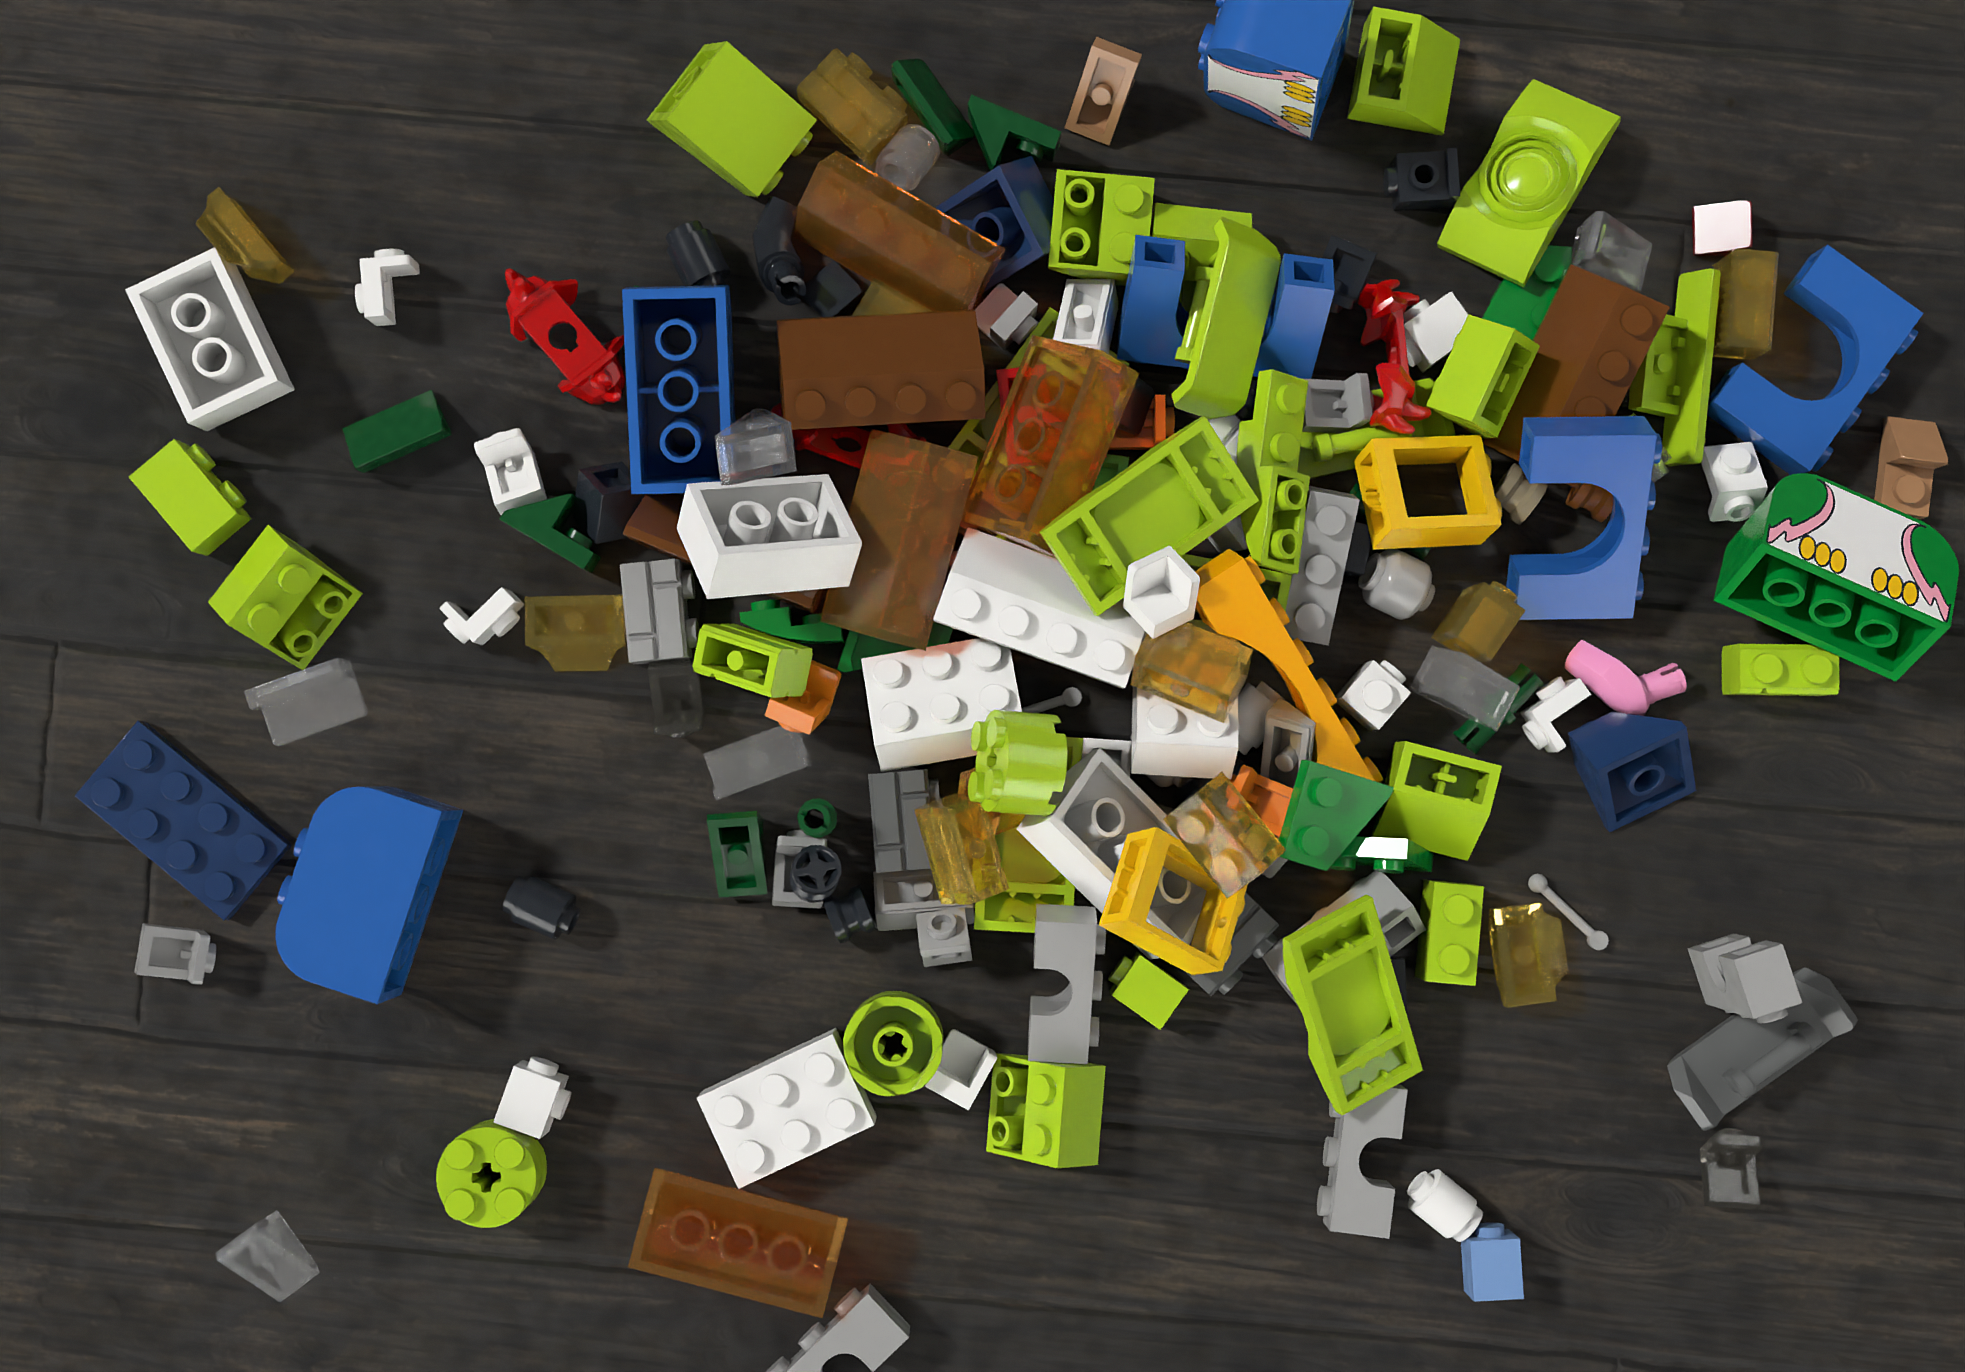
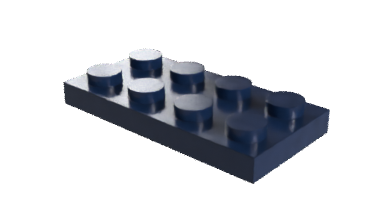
[75,721,293,921]

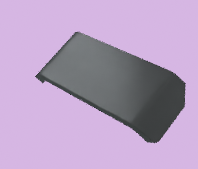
[1667,967,1858,1131]

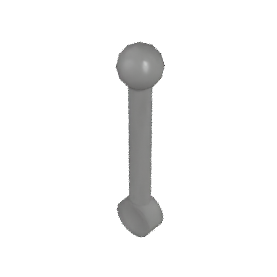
[1021,687,1082,713]
[1528,873,1609,950]

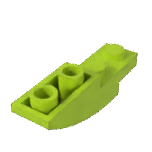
[1237,369,1310,574]

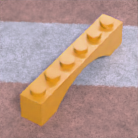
[1195,549,1383,783]

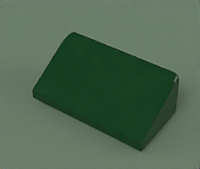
[891,59,975,156]
[342,390,452,473]

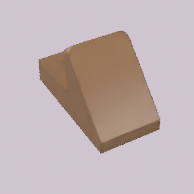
[1065,37,1142,146]
[1874,416,1948,519]

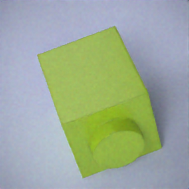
[1108,952,1189,1030]

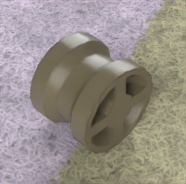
[1493,463,1548,525]

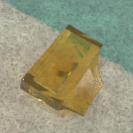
[196,187,295,284]
[525,595,626,672]
[1489,902,1569,1008]

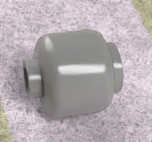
[1358,549,1435,620]

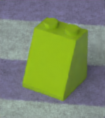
[647,41,817,197]

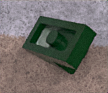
[968,94,1062,171]
[500,494,601,574]
[707,811,768,898]

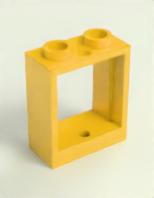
[1354,435,1502,550]
[1099,827,1249,975]

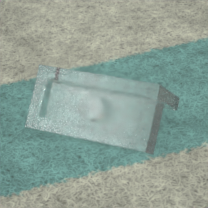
[244,658,368,746]
[703,726,813,800]

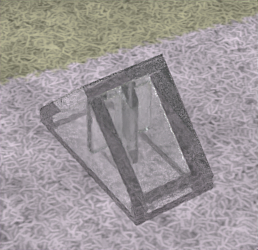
[1572,211,1652,290]
[715,408,797,485]
[1409,646,1520,731]
[215,1210,320,1302]

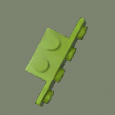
[1628,268,1721,466]

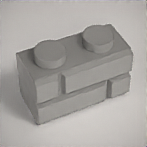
[620,559,699,664]

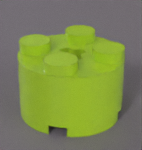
[968,710,1067,816]
[843,991,944,1096]
[436,1119,547,1228]

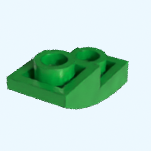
[740,600,845,644]

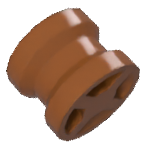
[1566,483,1613,523]

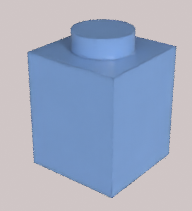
[1461,1222,1524,1302]

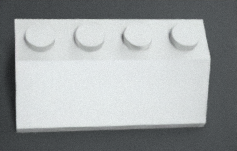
[933,527,1145,688]
[1017,747,1206,960]

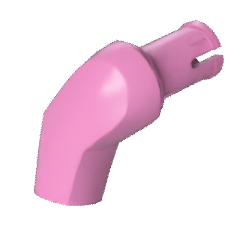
[1565,640,1687,716]

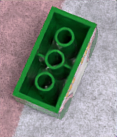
[1713,473,1959,682]

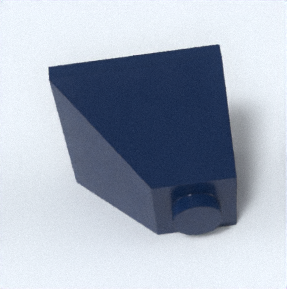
[932,156,1054,296]
[1568,712,1696,832]

